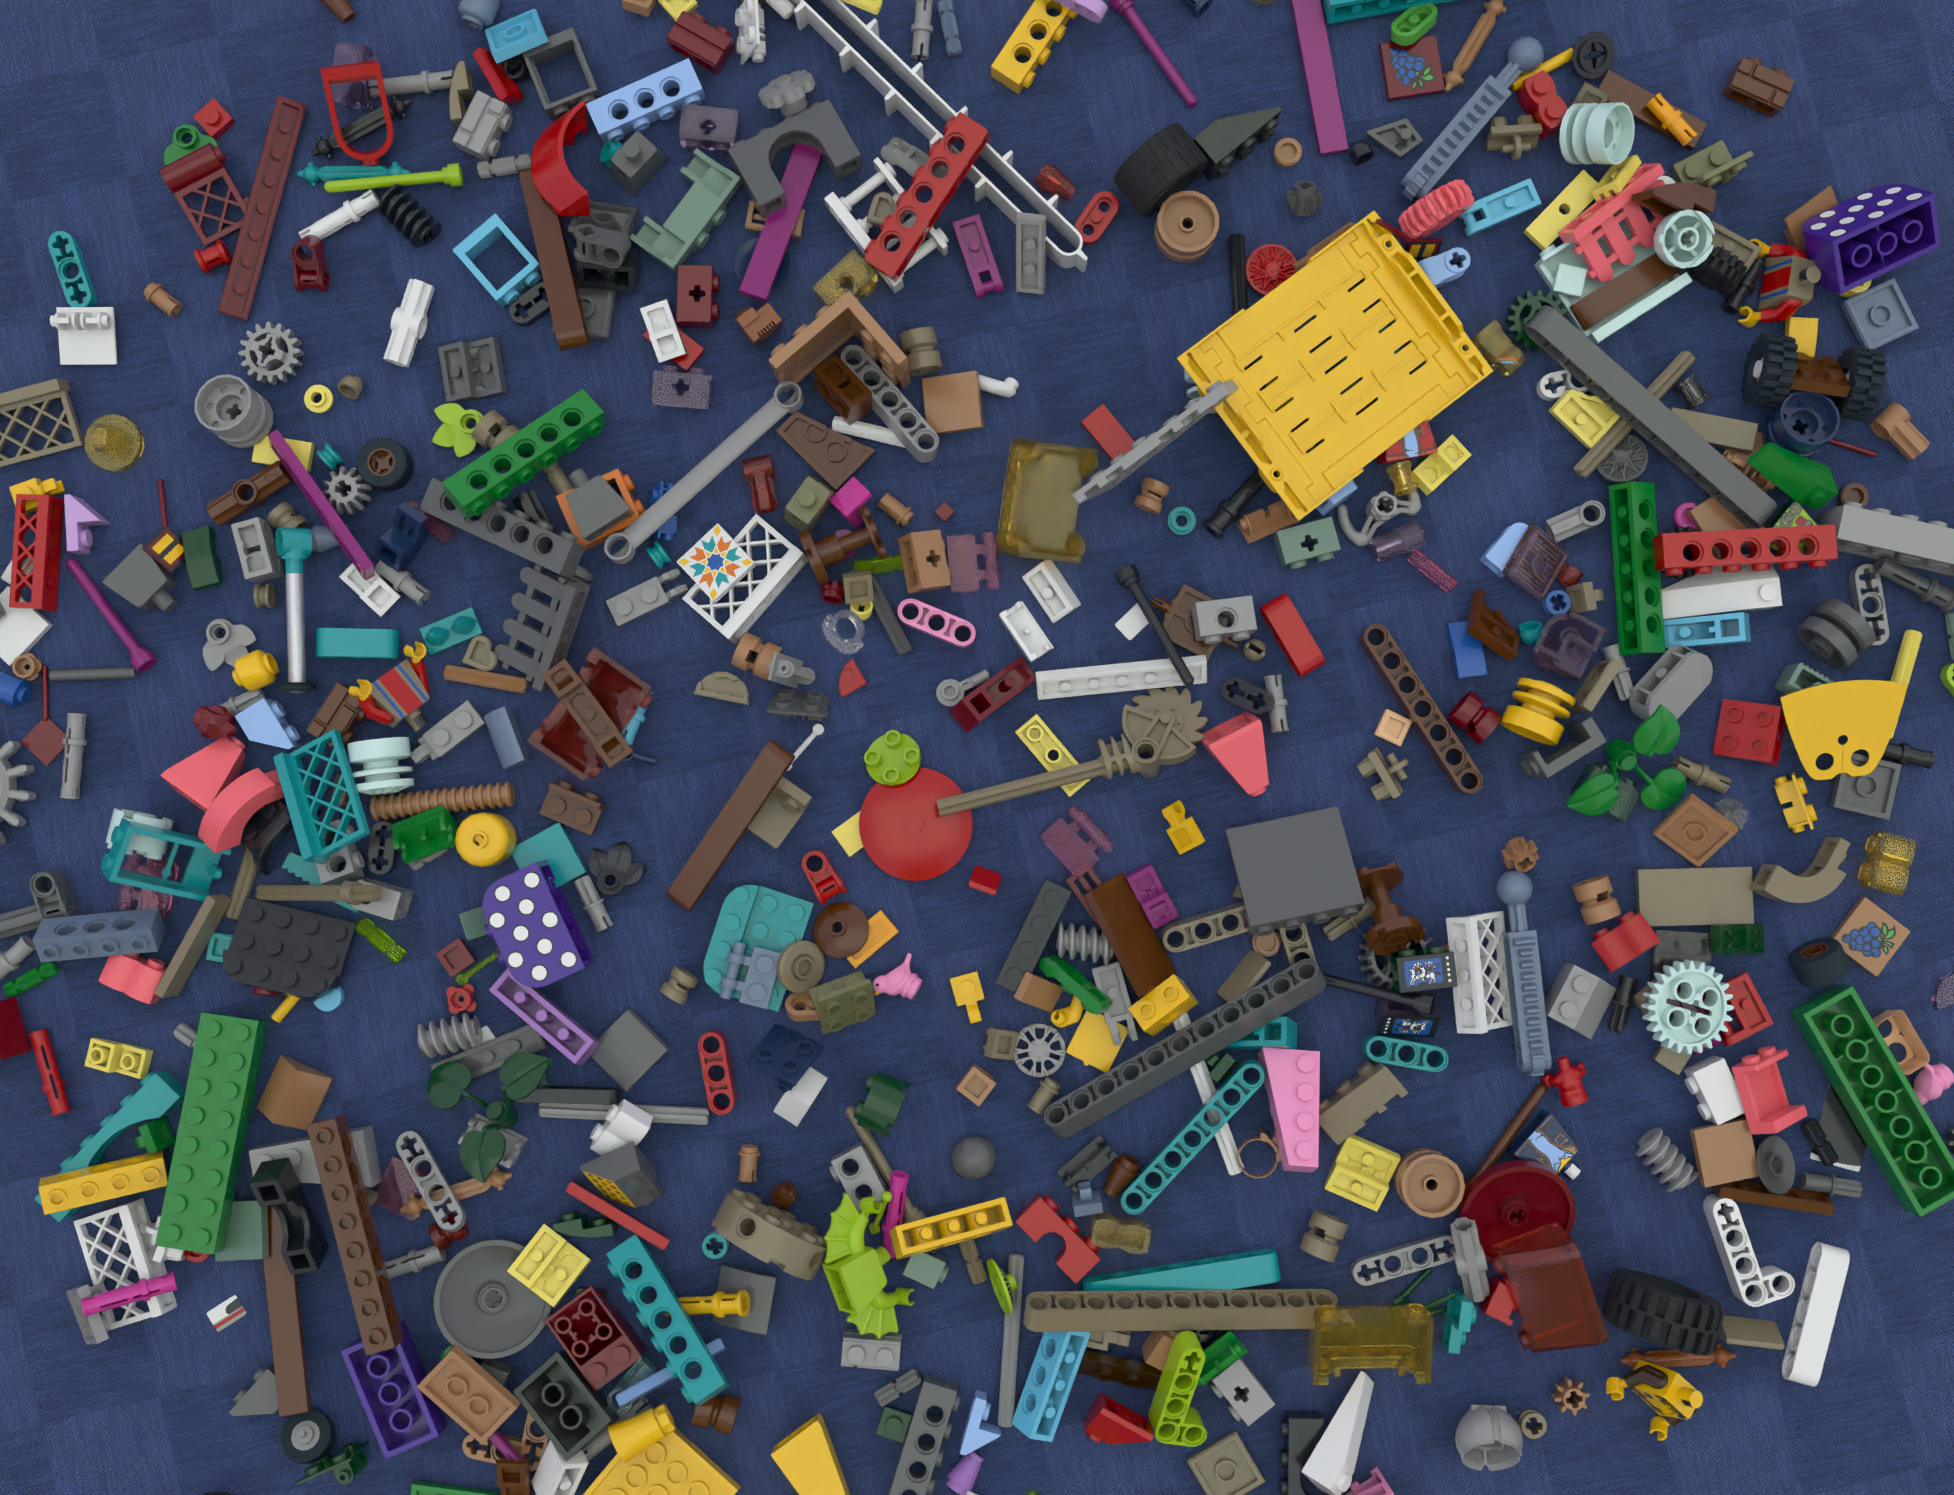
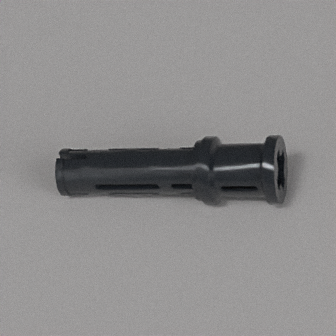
[1202,467,1274,540]

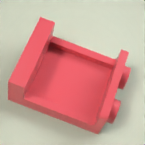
[1731,1046,1808,1134]

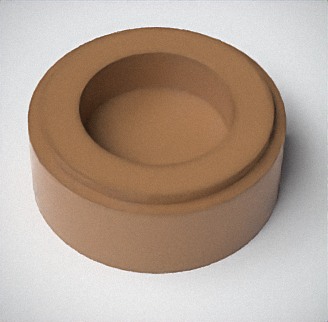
[1273,138,1302,168]

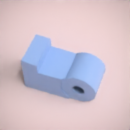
[1479,522,1532,578]

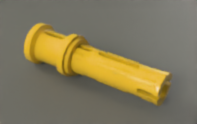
[663,1290,750,1318]

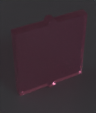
[375,1156,430,1221]

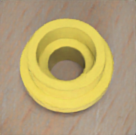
[304,385,334,413]

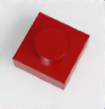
[193,98,236,140]

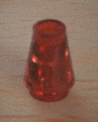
[1034,162,1077,202]

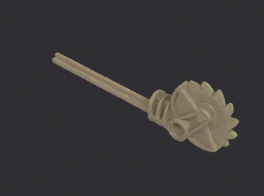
[936,686,1208,817]

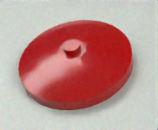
[859,767,973,881]

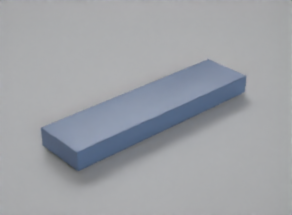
[615,1338,725,1409]

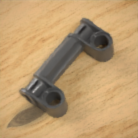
[0,869,77,940]

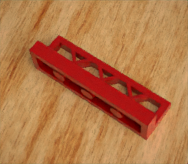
[9,494,64,612]

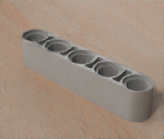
[841,344,939,463]

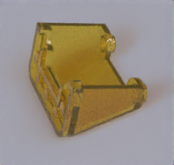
[997,438,1098,563]
[1307,1303,1434,1385]

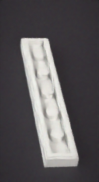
[1035,655,1207,700]

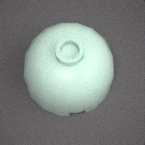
[1653,209,1715,268]

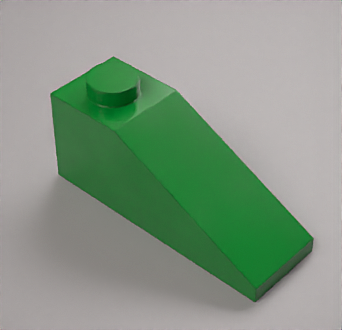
[1747,442,1839,510]

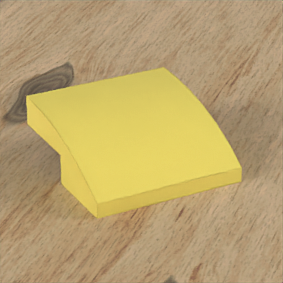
[1324,1134,1401,1212]
[507,1224,591,1308]

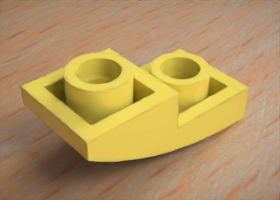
[84,1038,153,1079]

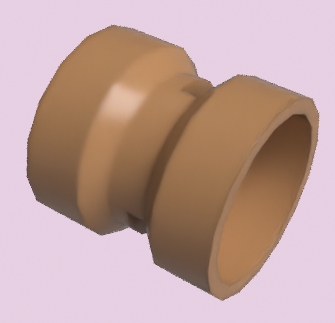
[1134,477,1170,515]

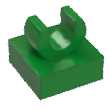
[134,1117,176,1154]

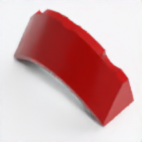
[531,101,590,216]

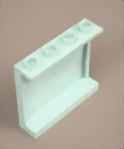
[1534,210,1692,345]

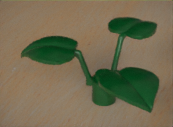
[428,1052,550,1183]

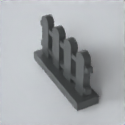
[495,564,591,692]

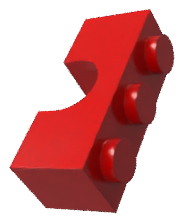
[1015,1193,1101,1284]

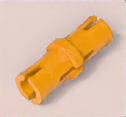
[1645,92,1698,147]

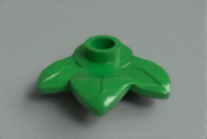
[164,124,218,166]

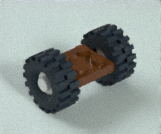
[1741,333,1887,422]

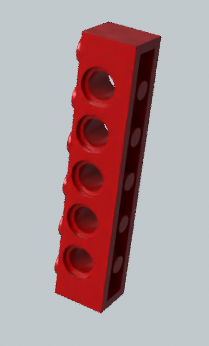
[864,112,991,282]
[1653,524,1838,576]

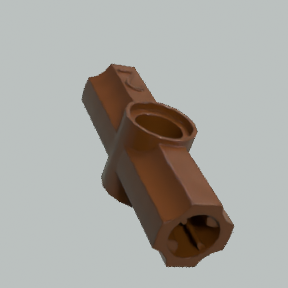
[206,460,293,526]

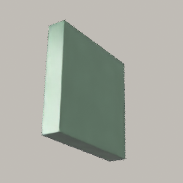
[215,1200,269,1261]

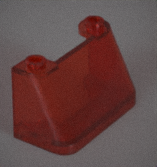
[527,647,654,781]
[1492,1221,1609,1353]

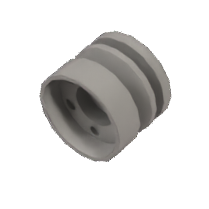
[194,374,273,448]

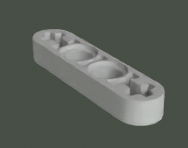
[396,1131,466,1232]
[1350,1233,1455,1286]

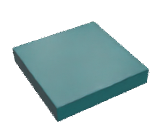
[512,822,588,888]

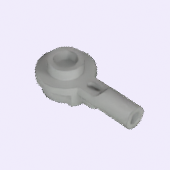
[936,669,990,707]

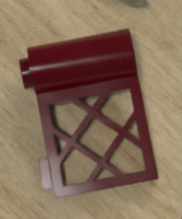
[159,143,249,246]

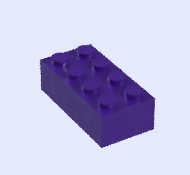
[340,1320,448,1459]

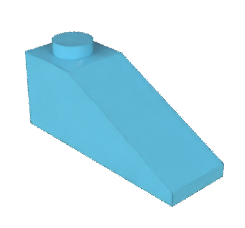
[1663,612,1751,649]

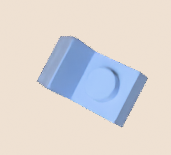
[960,1390,1001,1455]

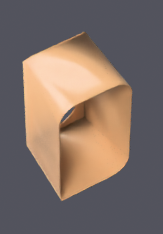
[1872,1010,1930,1075]

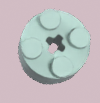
[106,808,174,860]

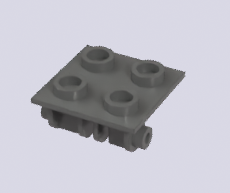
[767,688,830,721]

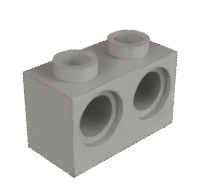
[231,517,284,583]
[316,819,365,885]
[829,1142,889,1212]

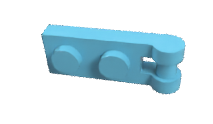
[1459,178,1542,237]

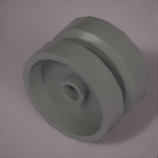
[1797,598,1876,671]

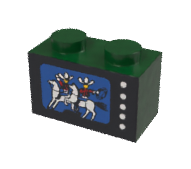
[1390,945,1458,993]

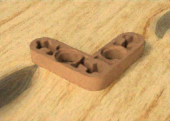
[462,1412,550,1471]

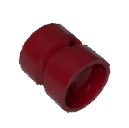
[1447,691,1502,744]

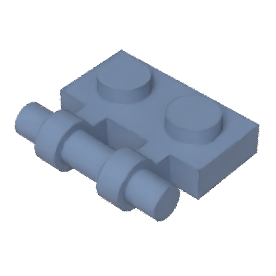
[719,941,781,1009]

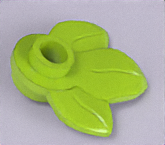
[432,403,484,458]

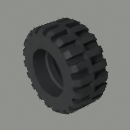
[1602,1268,1725,1356]

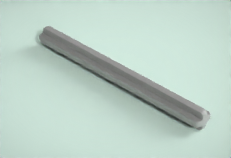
[539,1103,710,1125]
[998,1253,1024,1427]

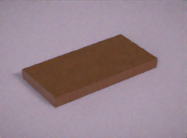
[1084,872,1177,997]

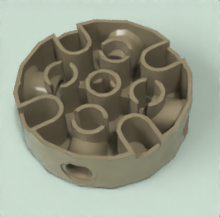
[711,1188,827,1280]

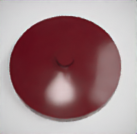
[1458,1160,1576,1267]

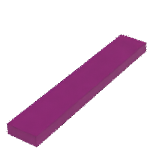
[1290,0,1349,157]
[739,143,823,303]
[268,429,375,581]

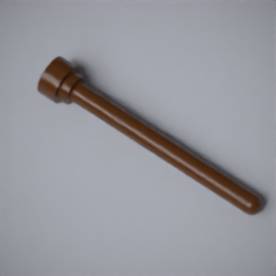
[1464,1084,1547,1192]

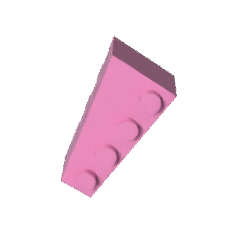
[1257,1047,1320,1173]

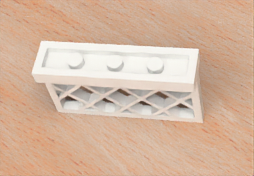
[682,514,809,645]
[1446,911,1513,1034]
[73,1198,178,1330]

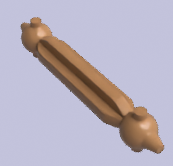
[1443,0,1506,92]
[400,1167,512,1218]

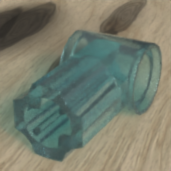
[607,1356,660,1414]

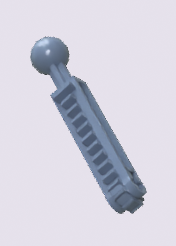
[1400,36,1544,201]
[1496,870,1552,1077]

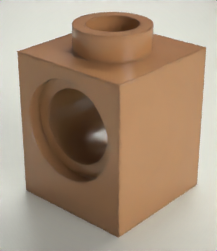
[956,1062,997,1106]

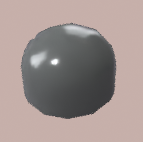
[951,1136,998,1180]

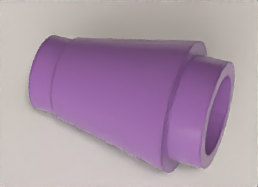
[945,1451,984,1495]

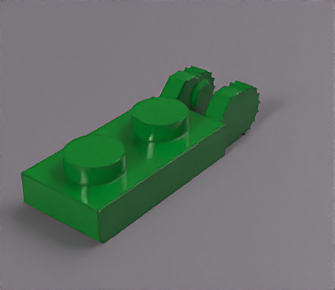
[1039,954,1113,1015]

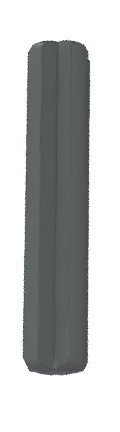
[872,577,912,656]

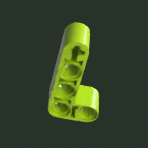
[1148,1331,1207,1447]

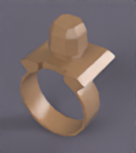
[1237,1127,1281,1178]

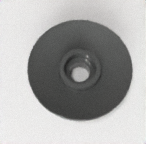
[1756,1136,1795,1194]

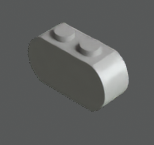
[1630,645,1713,720]

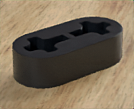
[509,282,550,327]
[1222,677,1275,715]
[367,821,398,875]

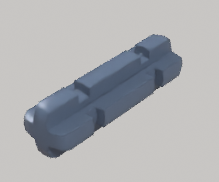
[937,0,962,56]

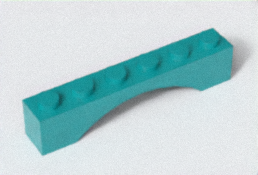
[34,1069,186,1222]

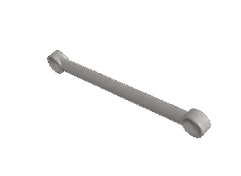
[604,381,804,564]

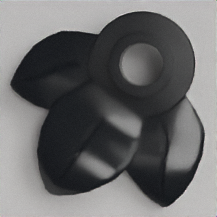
[589,841,645,896]

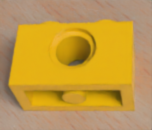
[1128,974,1199,1037]

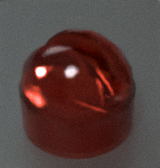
[1558,563,1584,586]

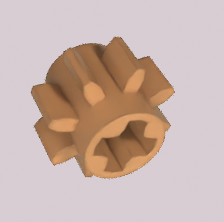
[1501,837,1540,872]
[1551,1376,1590,1416]

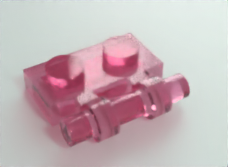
[946,532,1001,593]
[1040,805,1114,879]
[117,853,180,918]

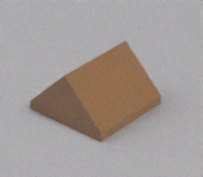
[257,1055,334,1131]

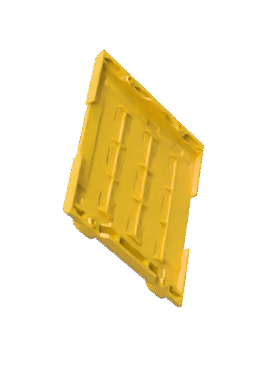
[1177,210,1493,521]

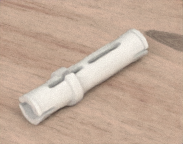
[298,189,380,248]

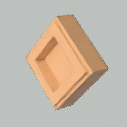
[1373,709,1412,747]

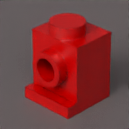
[1478,1276,1520,1326]

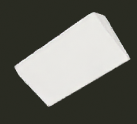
[1022,559,1081,624]

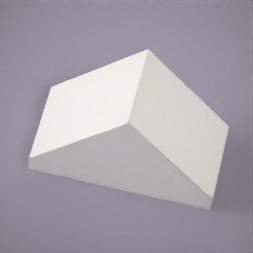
[773,1066,828,1126]

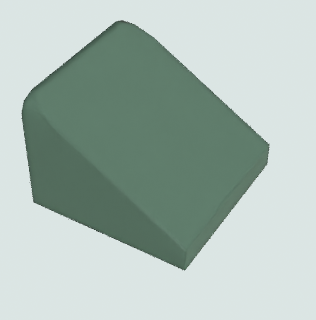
[459,907,488,941]

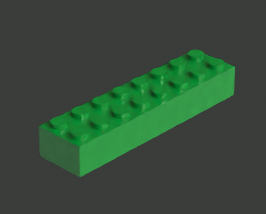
[1790,983,1954,1217]
[155,1012,268,1254]

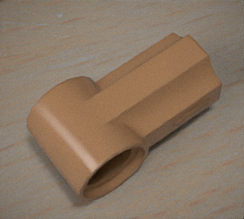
[1870,402,1930,461]

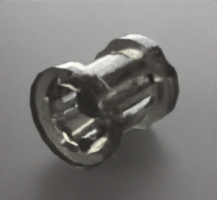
[1673,373,1711,410]

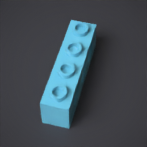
[1012,1331,1091,1442]

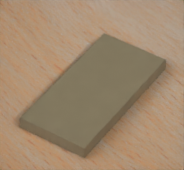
[1635,867,1754,926]

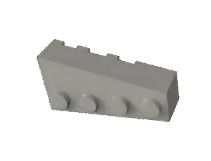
[249,1125,382,1187]

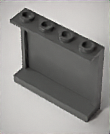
[1225,806,1365,936]

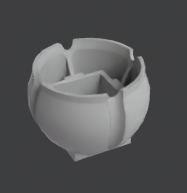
[1455,1405,1523,1471]

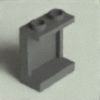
[1518,717,1607,779]

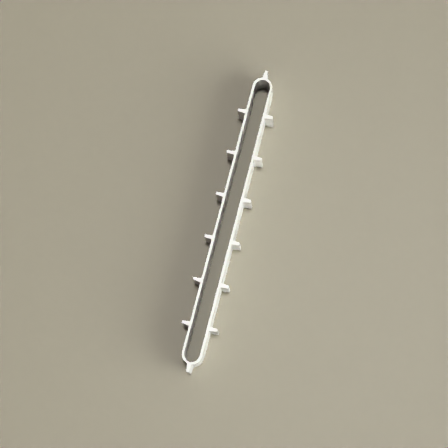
[789,0,1088,273]

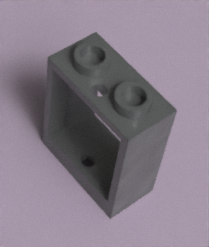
[522,27,602,119]

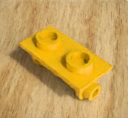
[1773,772,1818,833]

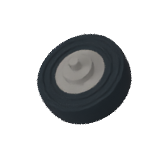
[280,1409,335,1464]

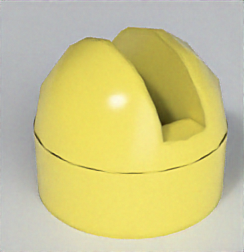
[850,601,873,621]

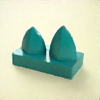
[420,607,485,656]

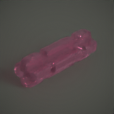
[407,500,454,543]
[1407,548,1458,593]

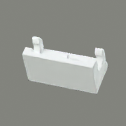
[999,601,1054,664]

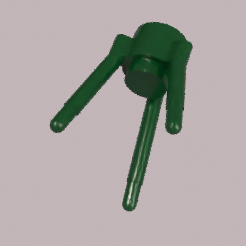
[1389,1267,1456,1329]

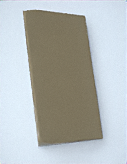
[1217,949,1271,1002]
[1718,1315,1784,1350]

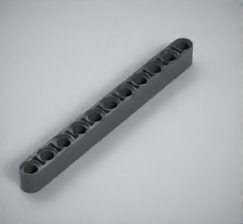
[1524,305,1777,529]
[1043,959,1327,1138]

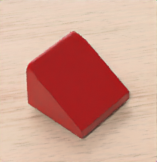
[968,866,1001,895]

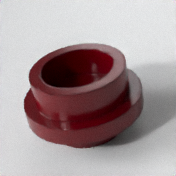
[820,581,844,604]

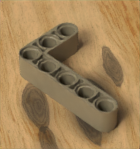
[1161,901,1316,966]

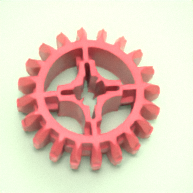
[1398,180,1474,239]

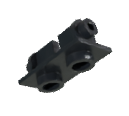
[1057,1134,1118,1194]

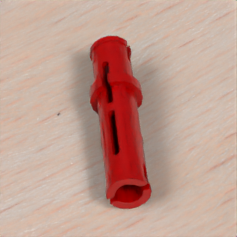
[28,1029,71,1116]

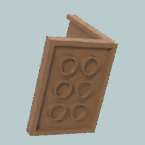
[769,291,911,393]

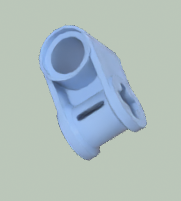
[1418,247,1471,289]

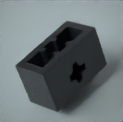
[577,248,641,292]

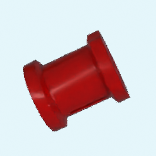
[194,239,232,274]

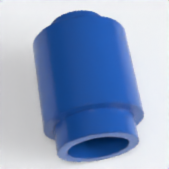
[0,671,31,707]

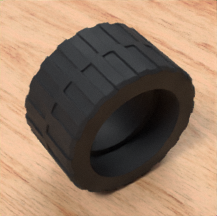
[1113,123,1208,217]

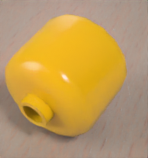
[455,812,517,867]

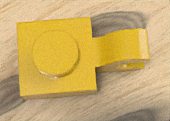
[9,478,65,514]
[1162,800,1205,855]
[950,971,985,1024]

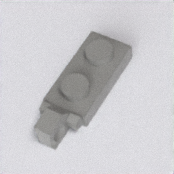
[410,700,486,764]

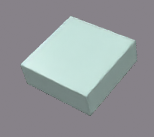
[1551,263,1587,299]

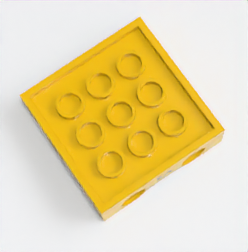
[583,1428,741,1495]

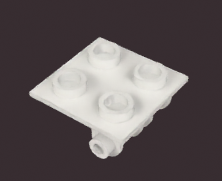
[735,0,766,64]
[50,307,118,365]

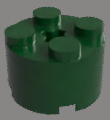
[854,1071,911,1138]

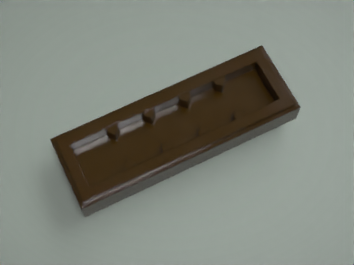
[1077,1350,1162,1391]

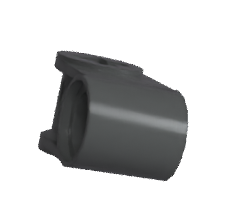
[574,224,631,268]

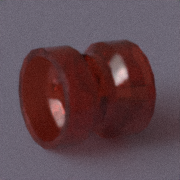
[429,1213,469,1251]

